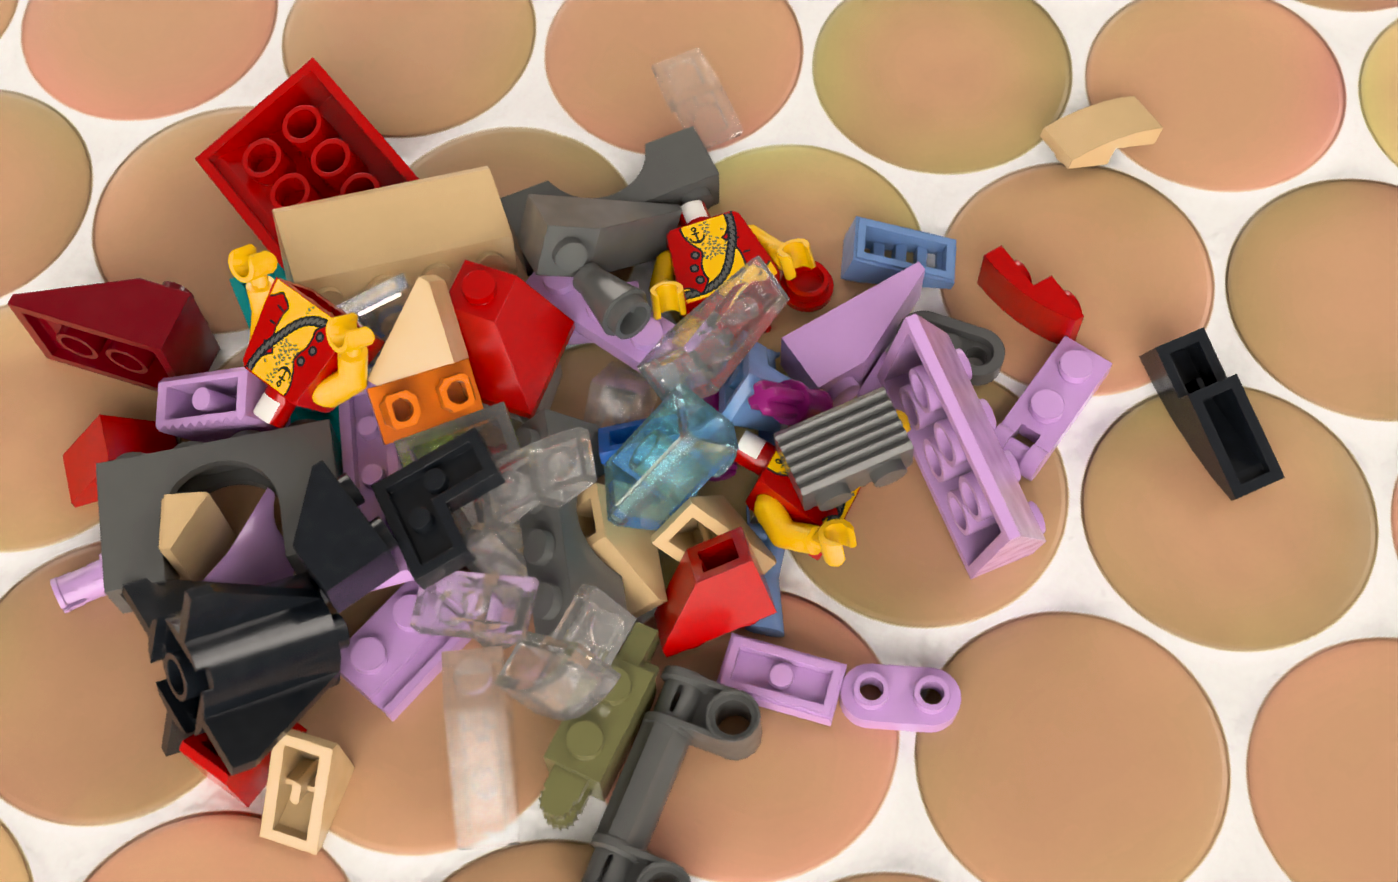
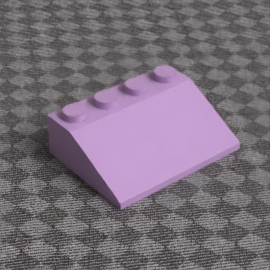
[877,314,1046,579]

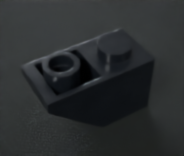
[293,460,400,614]

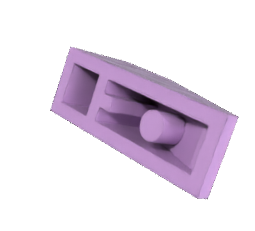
[780,262,925,407]

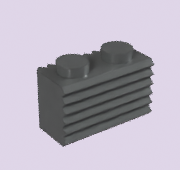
[773,387,914,511]

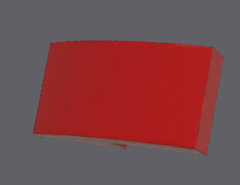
[977,245,1084,344]

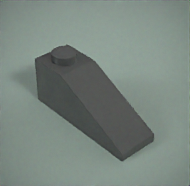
[517,194,682,277]

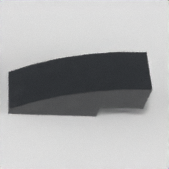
[1139,327,1285,501]

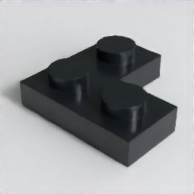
[371,427,506,590]

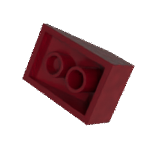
[7,278,220,392]

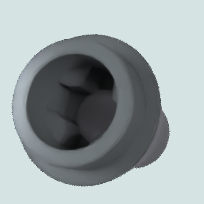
[573,262,652,339]

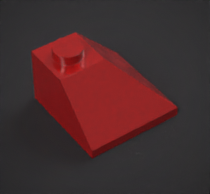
[449,259,575,419]

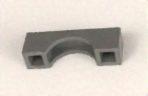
[500,126,719,277]
[509,408,630,654]

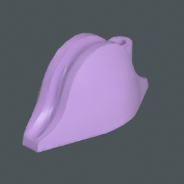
[203,488,294,585]

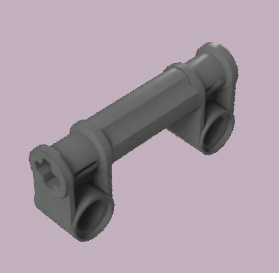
[581,665,762,882]

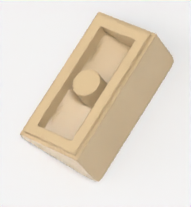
[159,492,237,581]

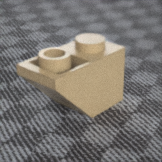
[577,483,668,622]

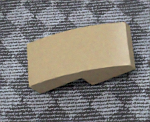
[1040,96,1163,169]

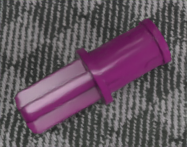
[748,379,834,426]

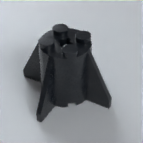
[122,571,350,776]

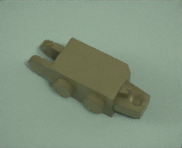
[538,621,660,831]

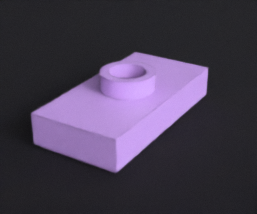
[717,633,847,726]

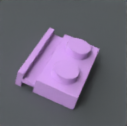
[340,580,475,721]

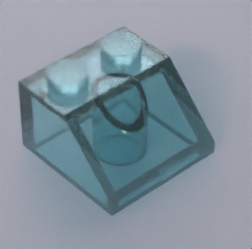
[604,382,739,531]

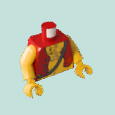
[648,200,816,332]
[228,244,386,428]
[730,409,911,567]

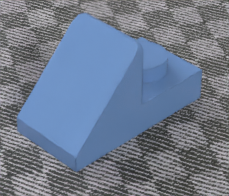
[719,337,790,432]

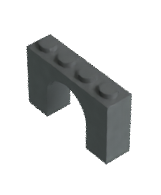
[96,419,343,614]

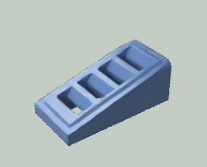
[841,216,957,289]

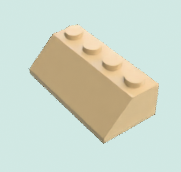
[272,166,518,323]

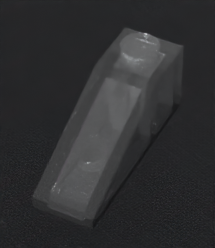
[637,255,790,411]
[441,646,520,851]

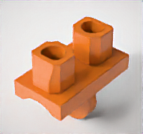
[366,358,485,445]

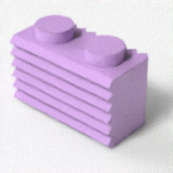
[155,367,291,443]

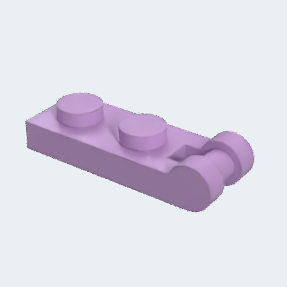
[994,336,1113,481]

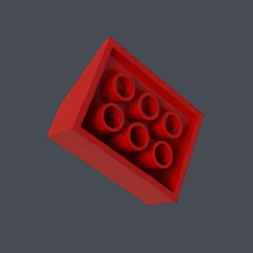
[194,57,419,271]

